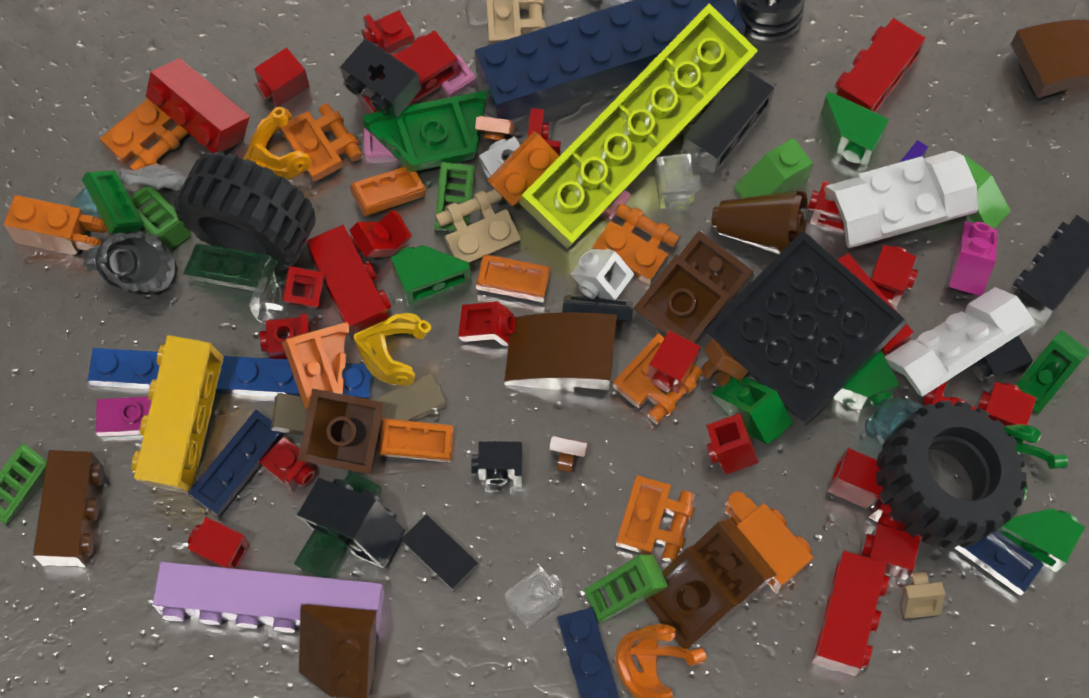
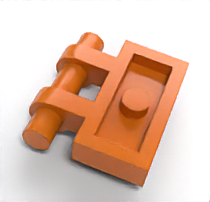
[99,98,188,170]
[280,103,363,182]
[592,203,681,285]
[612,333,703,424]
[616,475,695,563]

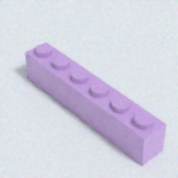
[152,562,384,636]

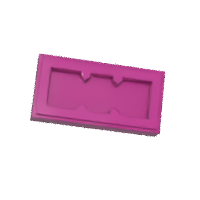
[96,396,152,437]

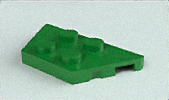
[362,90,487,172]

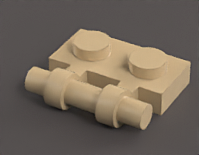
[486,0,546,45]
[435,189,521,264]

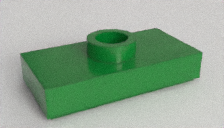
[81,170,144,234]

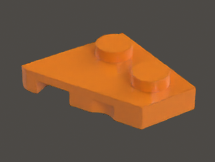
[282,322,349,410]

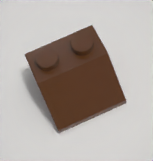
[298,388,384,475]
[299,604,377,698]

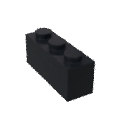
[681,68,775,174]
[1012,215,1089,325]

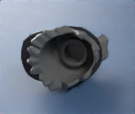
[84,231,175,293]

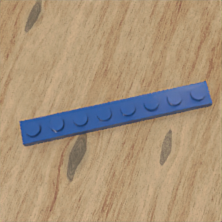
[87,348,373,399]

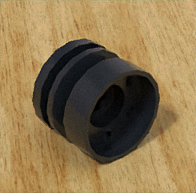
[736,0,805,42]

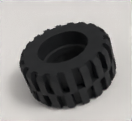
[174,152,316,271]
[876,401,1027,549]

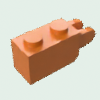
[3,195,108,255]
[724,491,814,594]

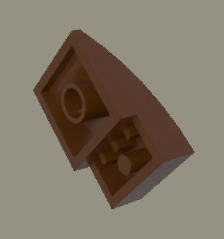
[1011,19,1089,98]
[633,231,755,344]
[504,312,617,392]
[645,518,777,650]

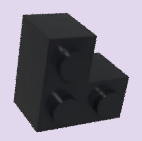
[297,478,405,569]

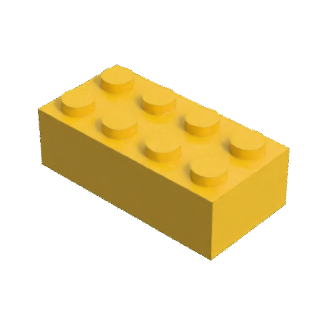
[131,335,224,494]

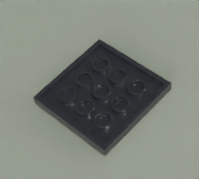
[705,231,907,425]

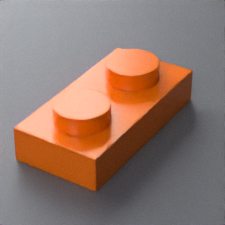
[486,132,559,206]

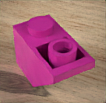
[948,221,998,296]

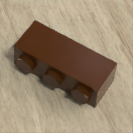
[33,450,104,567]

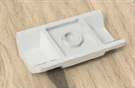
[824,150,978,249]
[885,287,1035,396]

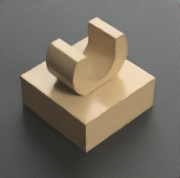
[901,572,946,619]

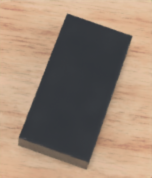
[562,295,633,321]
[401,514,478,592]

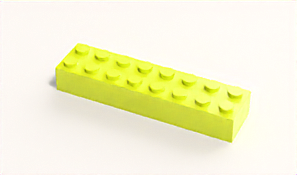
[519,4,758,249]

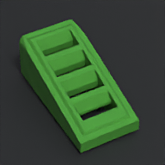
[434,162,475,232]
[130,186,191,251]
[0,443,47,526]
[584,554,668,623]

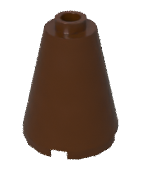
[711,190,808,255]

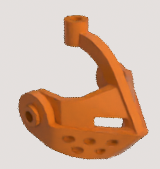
[615,624,706,698]

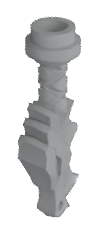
[119,164,187,190]

